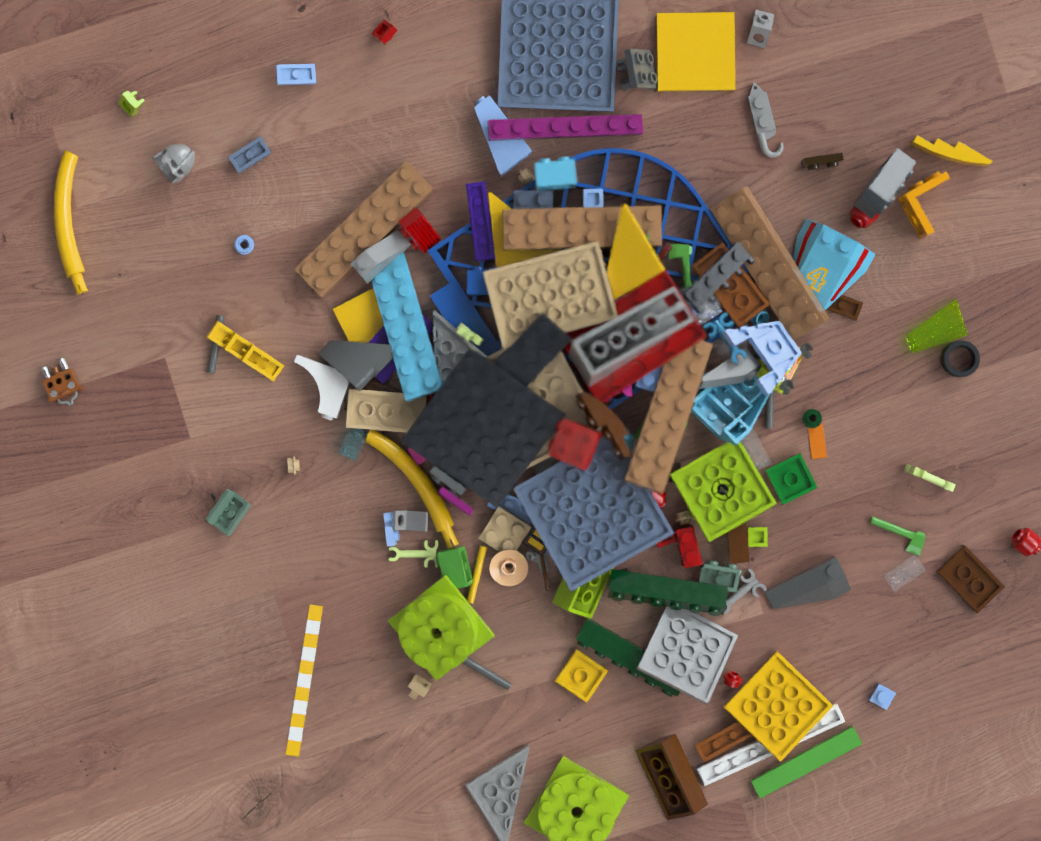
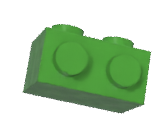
[436,545,473,589]

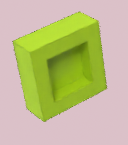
[747,527,768,547]

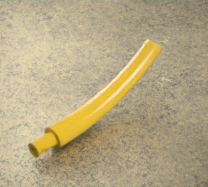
[54,150,88,295]
[365,430,459,549]

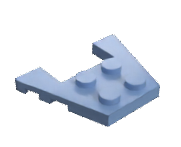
[723,321,801,397]

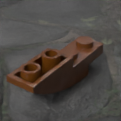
[575,391,632,460]

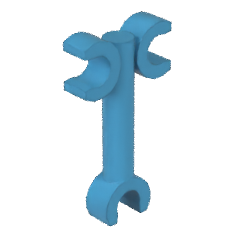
[703,312,747,364]

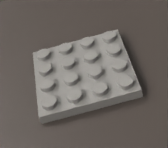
[636,606,738,705]

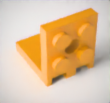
[897,171,950,239]

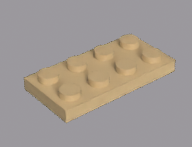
[346,389,427,433]

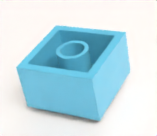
[534,157,576,191]

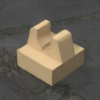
[408,674,432,700]

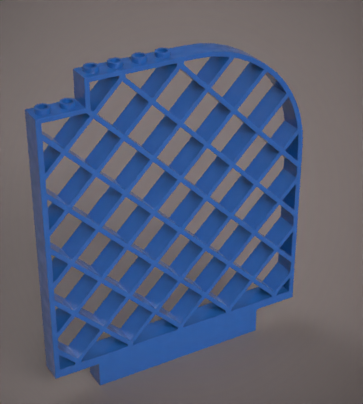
[428,148,749,410]

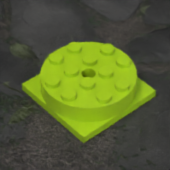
[669,441,777,543]
[388,575,495,681]
[524,756,630,841]

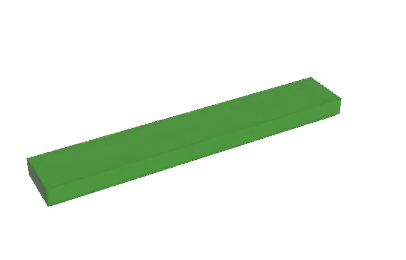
[750,726,862,798]

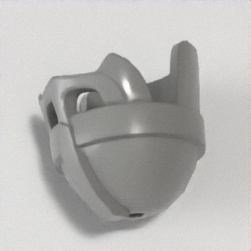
[151,144,195,183]

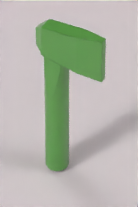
[668,244,692,303]
[870,517,925,556]

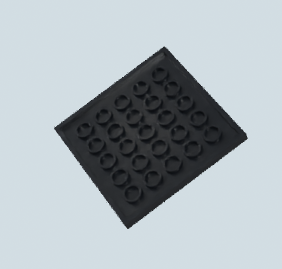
[401,346,566,508]

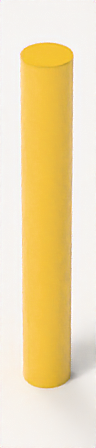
[467,545,487,604]

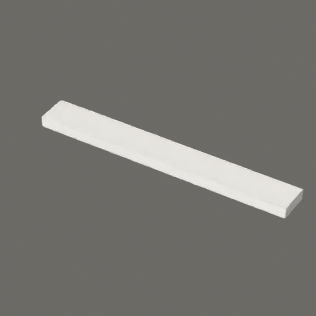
[696,703,845,786]

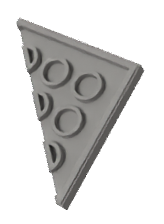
[433,310,489,394]
[465,745,530,841]

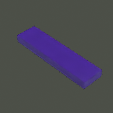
[466,181,495,262]

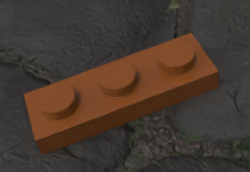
[695,721,753,762]

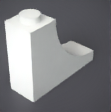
[294,355,350,421]

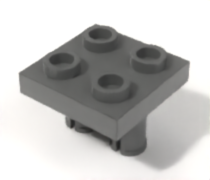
[616,48,657,91]
[430,466,466,496]

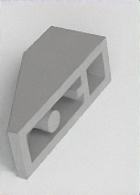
[350,230,411,284]
[699,347,760,389]

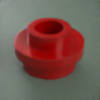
[723,671,743,688]

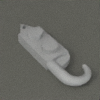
[747,82,784,158]

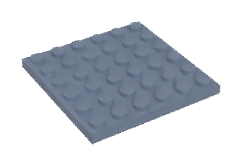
[498,0,619,112]
[513,437,674,591]

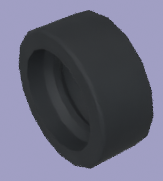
[941,340,980,377]

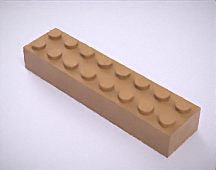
[294,161,434,299]
[710,186,829,341]
[503,206,662,251]
[623,340,713,495]

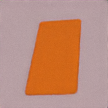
[808,423,827,459]

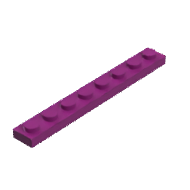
[487,114,643,141]

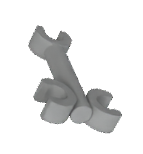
[724,568,767,614]

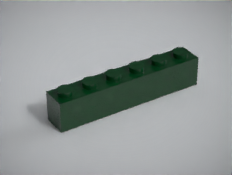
[608,569,728,616]
[575,617,680,697]

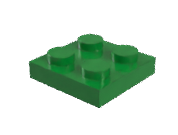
[765,453,818,505]

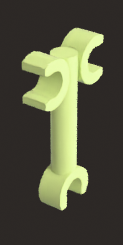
[456,323,484,346]
[903,464,955,492]
[389,540,439,568]

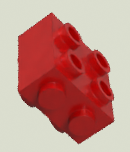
[548,418,602,470]

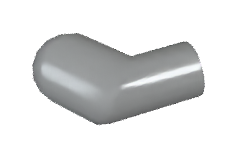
[526,549,549,573]

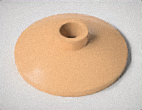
[489,549,528,586]

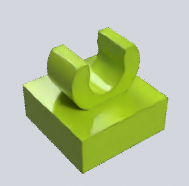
[118,90,144,118]

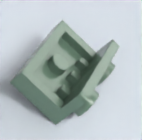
[205,489,252,537]
[698,560,742,592]

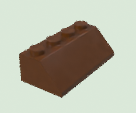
[635,734,708,820]

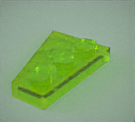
[906,298,968,353]

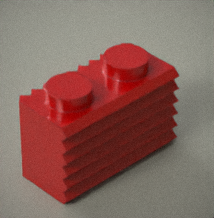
[398,207,441,253]
[674,525,702,568]

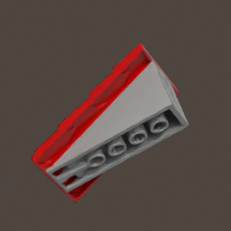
[564,269,706,403]

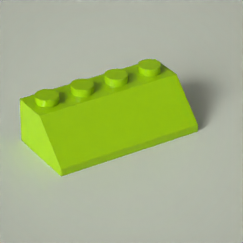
[552,567,614,619]

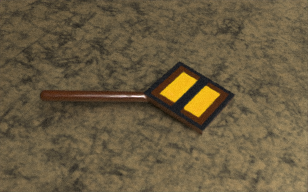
[522,526,550,591]

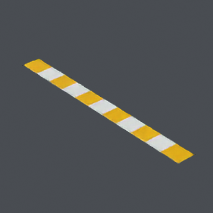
[286,604,323,757]

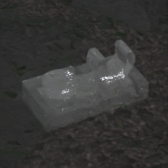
[741,430,772,471]
[883,554,926,592]

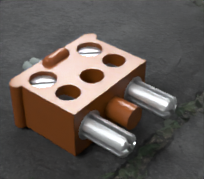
[41,358,84,406]

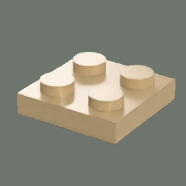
[479,505,532,552]

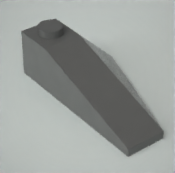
[765,556,851,609]

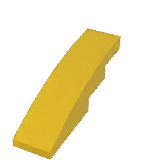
[910,135,992,167]
[206,320,285,381]

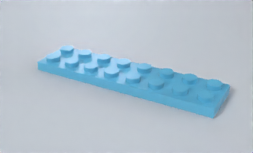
[371,252,442,402]

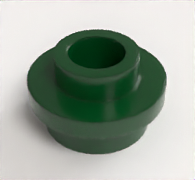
[802,409,822,429]

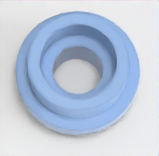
[234,235,254,255]

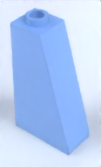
[474,95,532,177]

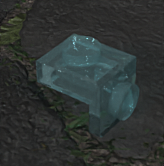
[339,428,368,461]

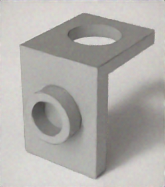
[747,10,774,48]
[393,510,428,532]

